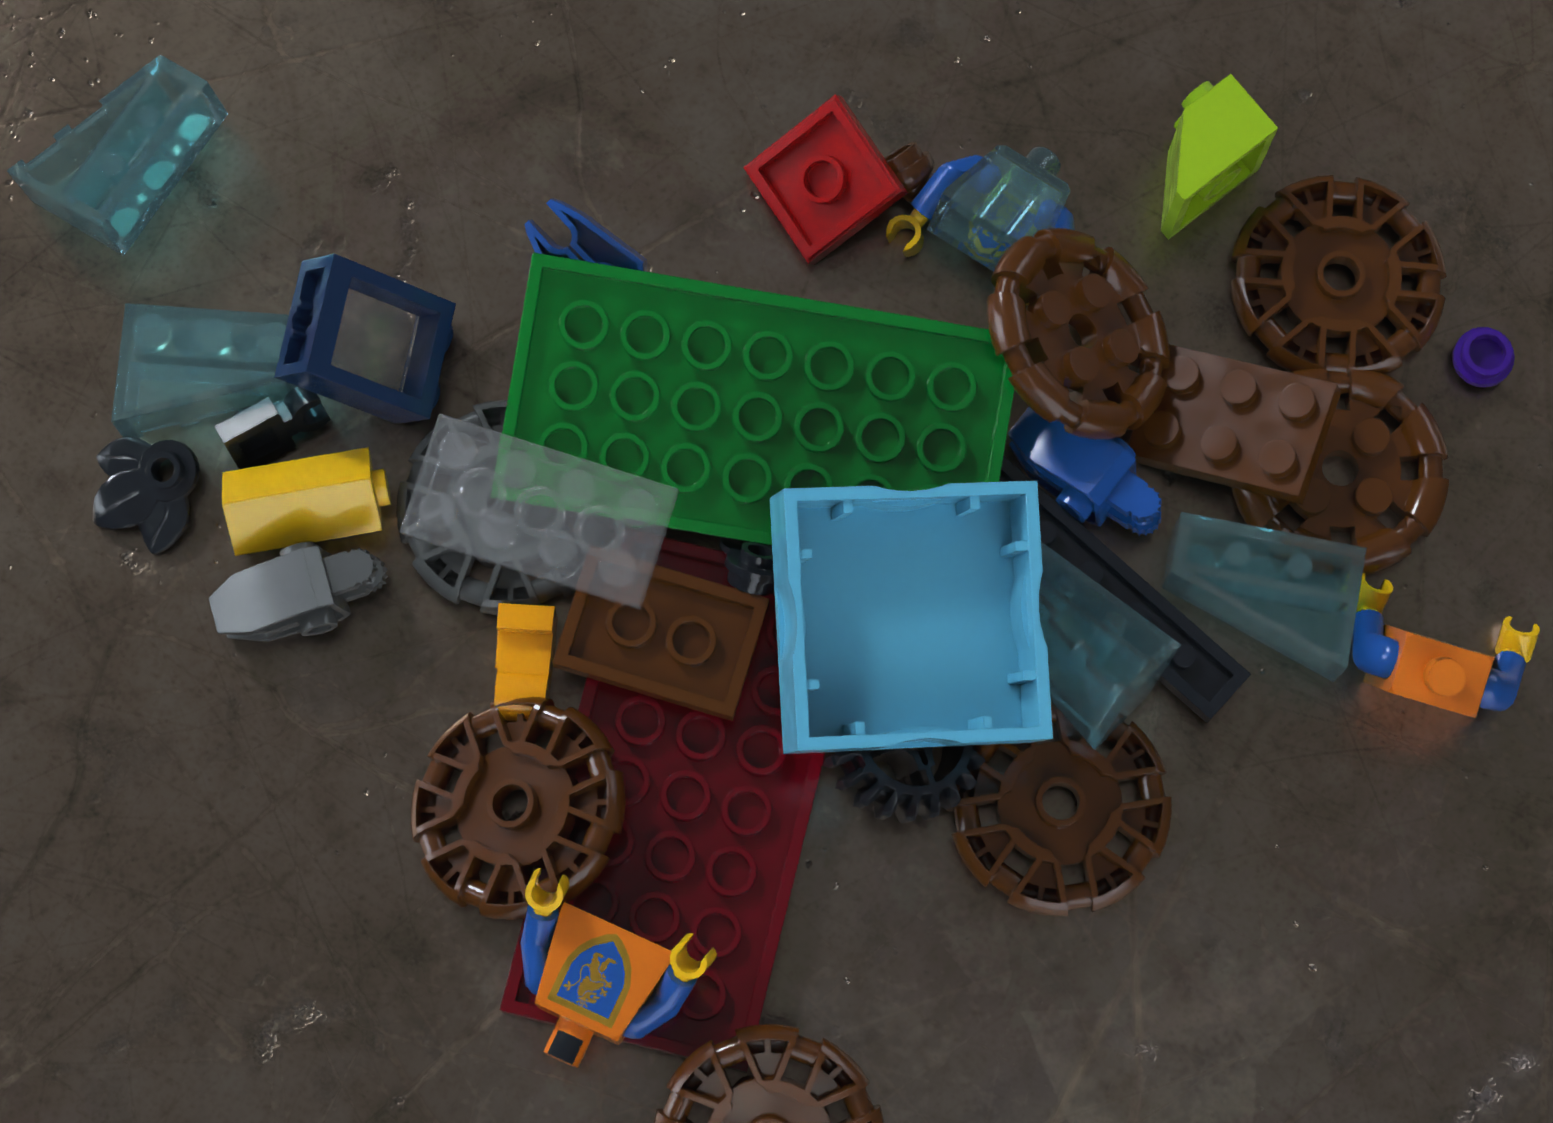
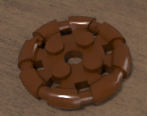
[1230,175,1447,377]
[987,228,1170,439]
[1232,365,1449,577]
[947,693,1172,916]
[411,697,626,920]
[654,1024,884,1123]

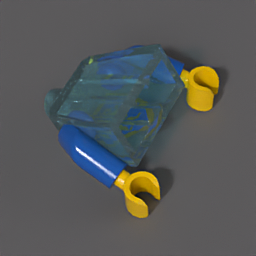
[886,145,1075,305]

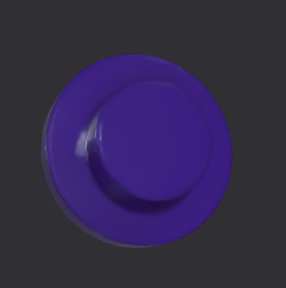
[1452,327,1515,387]

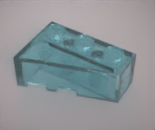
[7,55,228,256]
[111,303,297,438]
[1162,512,1367,682]
[1039,542,1181,750]

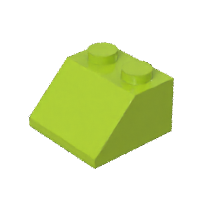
[1161,74,1278,240]

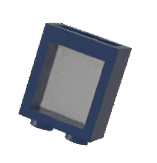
[274,253,456,424]

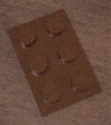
[1128,344,1341,505]
[552,545,770,721]

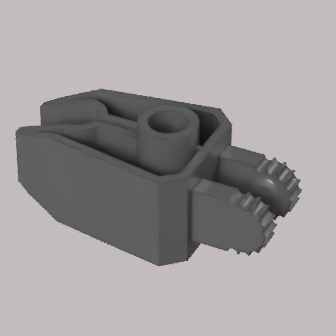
[208,542,389,642]

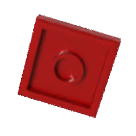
[743,94,908,265]

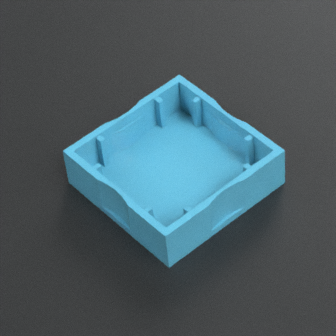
[770,481,1053,754]

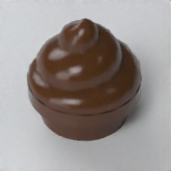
[884,141,935,204]

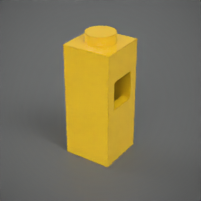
[222,447,391,556]

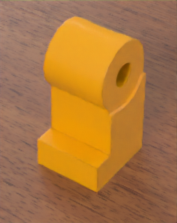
[494,603,558,722]

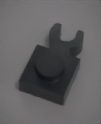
[214,386,331,469]

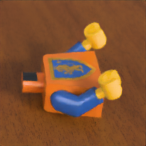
[1346,573,1540,718]
[520,868,717,1068]

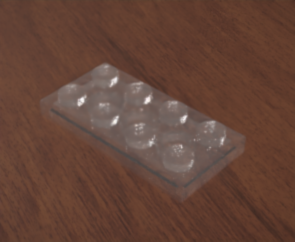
[400,413,679,610]

